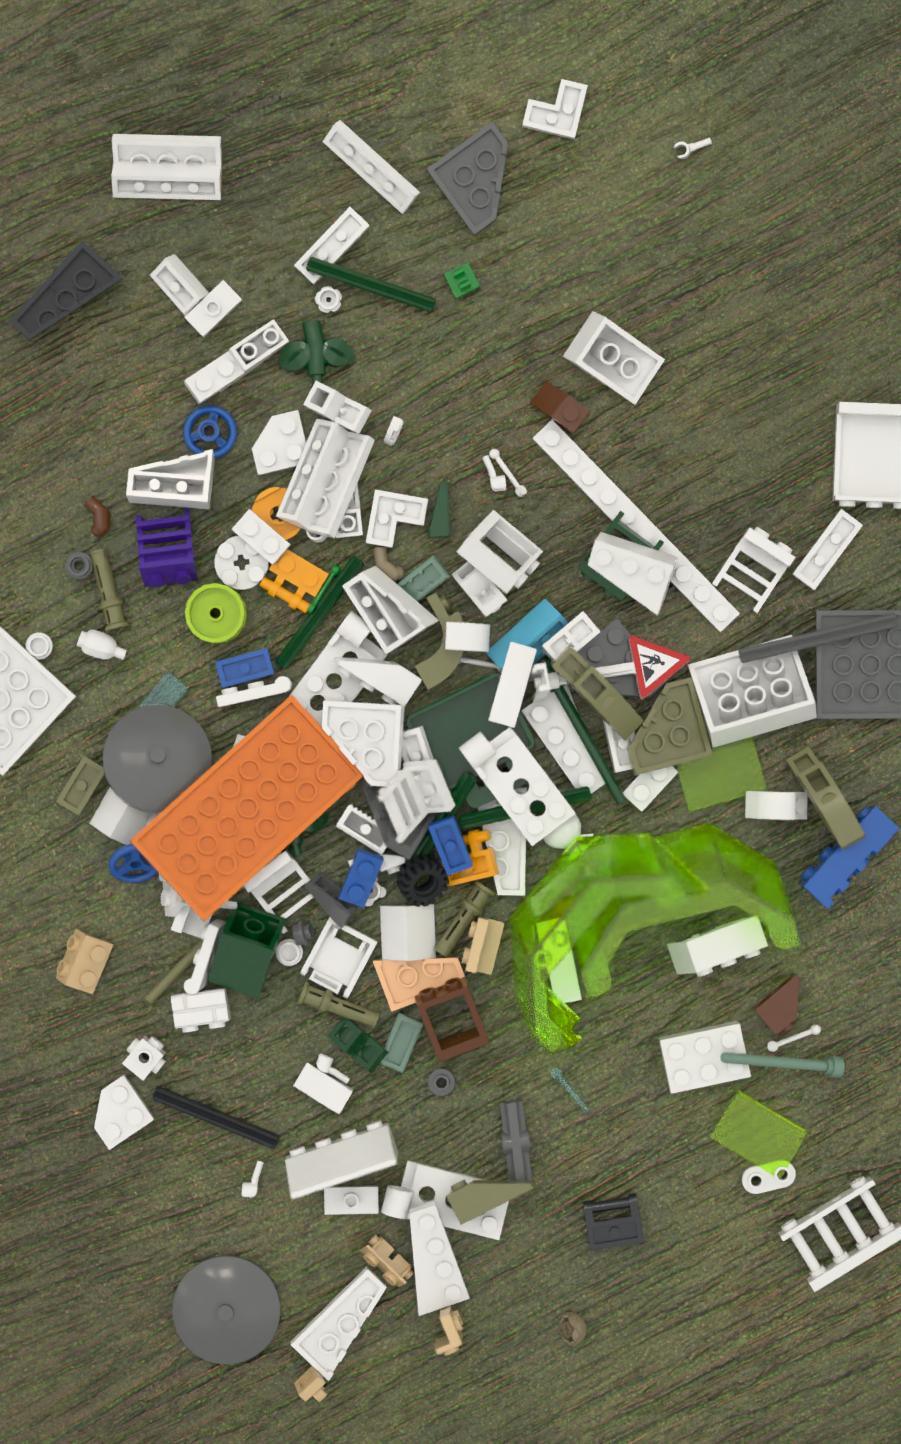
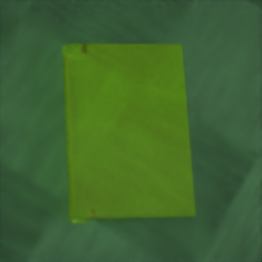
[676,737,767,812]
[710,1090,808,1179]

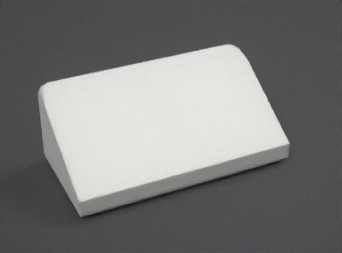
[150,254,209,315]

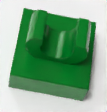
[444,262,480,299]

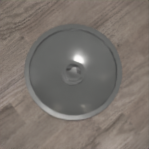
[103,705,212,813]
[172,1255,281,1364]

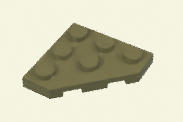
[627,677,713,776]

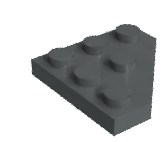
[427,121,508,236]
[555,618,669,698]
[360,778,438,860]

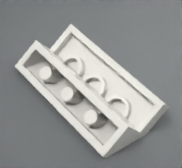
[111,134,222,200]
[276,418,375,538]

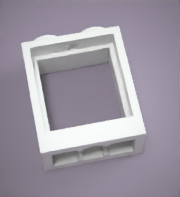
[457,510,543,594]

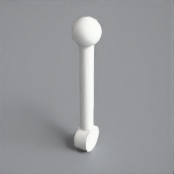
[489,448,527,497]
[459,657,502,673]
[767,1024,821,1052]

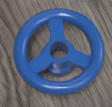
[183,405,237,459]
[109,844,158,883]

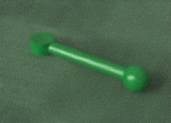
[307,565,341,614]

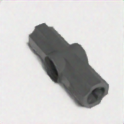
[500,1100,532,1180]

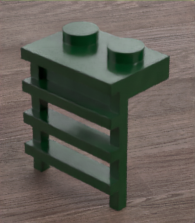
[578,510,664,601]

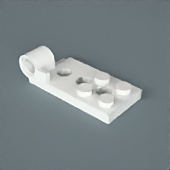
[289,611,388,727]
[459,727,576,846]
[381,1160,509,1240]

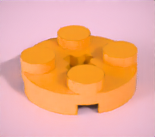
[252,487,301,540]

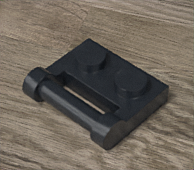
[583,1193,644,1250]

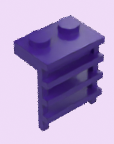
[136,509,198,587]

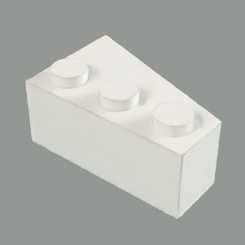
[126,449,215,509]
[588,532,678,615]
[342,566,439,654]

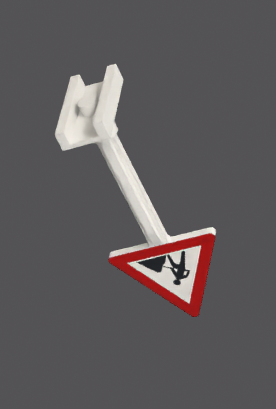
[529,635,690,703]

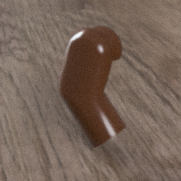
[84,496,111,537]

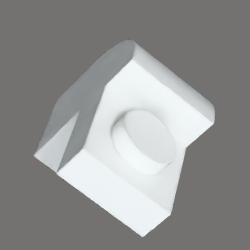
[303,381,372,434]
[451,561,507,617]
[445,622,490,652]
[745,791,808,820]

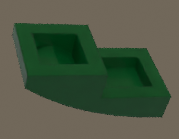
[327,1017,389,1073]

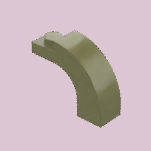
[415,593,464,690]

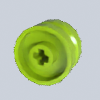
[185,583,247,644]

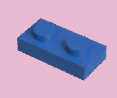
[215,648,275,688]
[428,815,473,876]
[339,848,384,908]

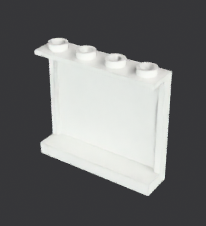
[832,402,901,509]

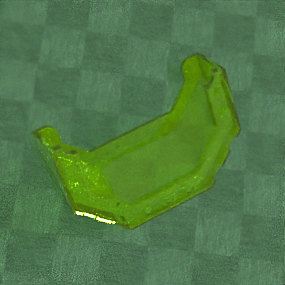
[566,823,801,998]
[510,833,709,1056]

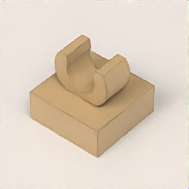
[294,1366,327,1402]

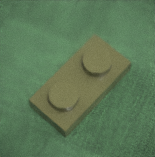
[56,755,105,816]

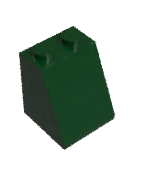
[208,901,286,999]

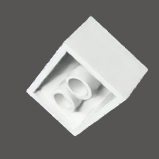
[563,311,665,404]

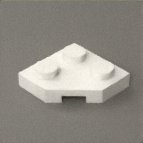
[252,410,306,476]
[94,1074,155,1150]

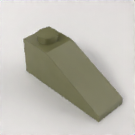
[446,1179,536,1225]

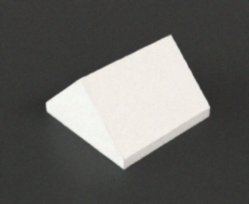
[90,788,154,845]
[380,904,436,961]

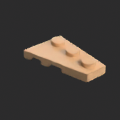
[373,957,468,1012]

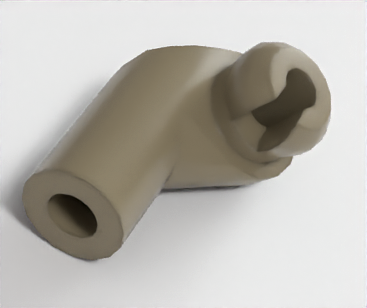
[373,547,404,582]

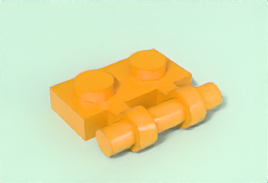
[259,549,329,613]
[441,829,499,887]

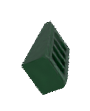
[428,482,451,538]

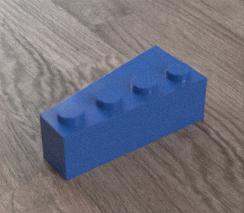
[799,805,899,909]

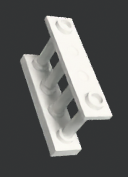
[778,1176,901,1292]

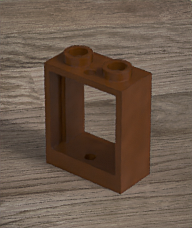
[415,977,490,1062]

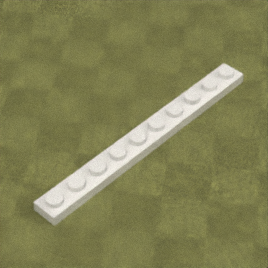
[533,420,740,632]

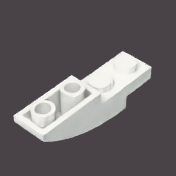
[184,319,289,405]

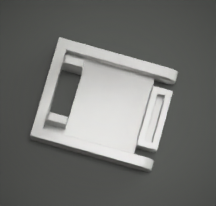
[300,917,378,999]

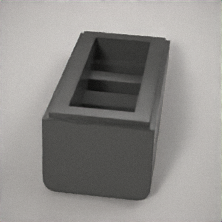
[305,872,360,929]

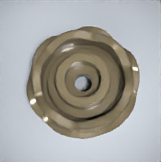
[559,1312,586,1346]

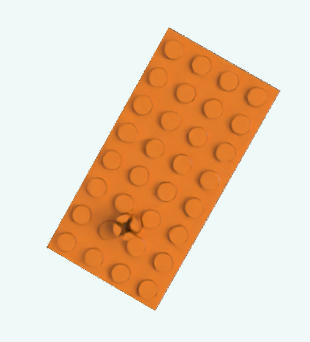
[130,695,364,922]

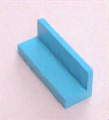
[486,599,568,671]

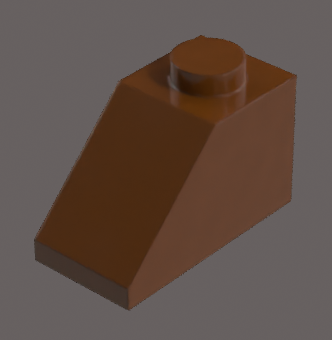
[530,382,590,436]
[753,973,800,1035]

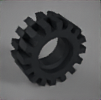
[396,854,449,907]

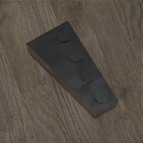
[9,241,123,341]

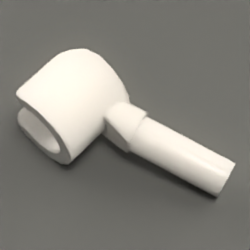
[674,138,712,160]
[482,455,506,492]
[316,1054,350,1084]
[242,1161,264,1197]

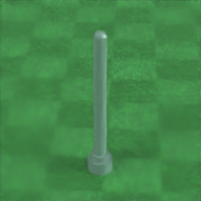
[720,1052,845,1078]

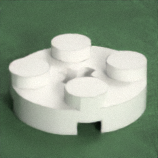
[214,536,269,590]

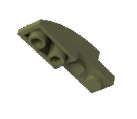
[550,646,644,741]
[786,747,866,850]

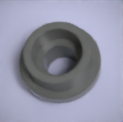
[66,552,93,579]
[292,919,315,947]
[428,1068,455,1096]

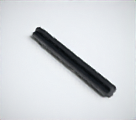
[152,1086,280,1149]

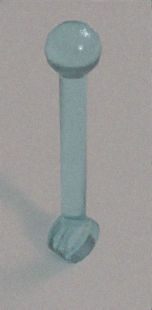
[551,1068,591,1114]

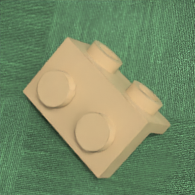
[461,916,504,975]
[56,929,113,994]
[435,1305,463,1356]

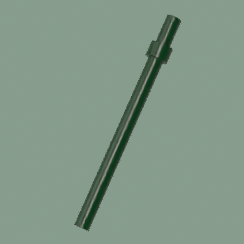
[538,658,626,805]

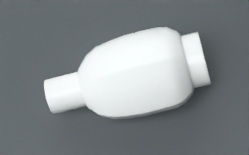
[77,629,127,660]

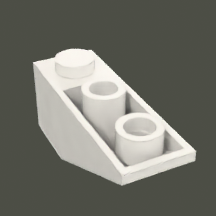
[333,657,422,707]

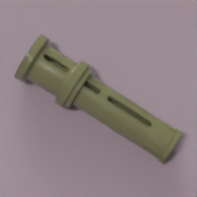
[89,548,129,632]
[434,880,496,958]
[297,981,380,1029]

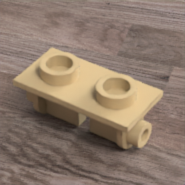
[360,1234,414,1288]

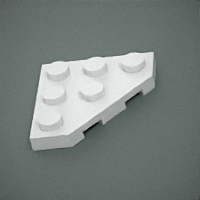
[322,701,404,787]

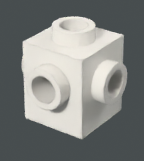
[122,1036,166,1080]

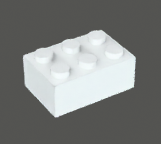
[658,1021,751,1094]

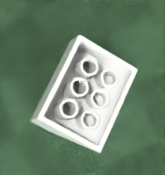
[688,635,817,748]
[285,1120,399,1199]

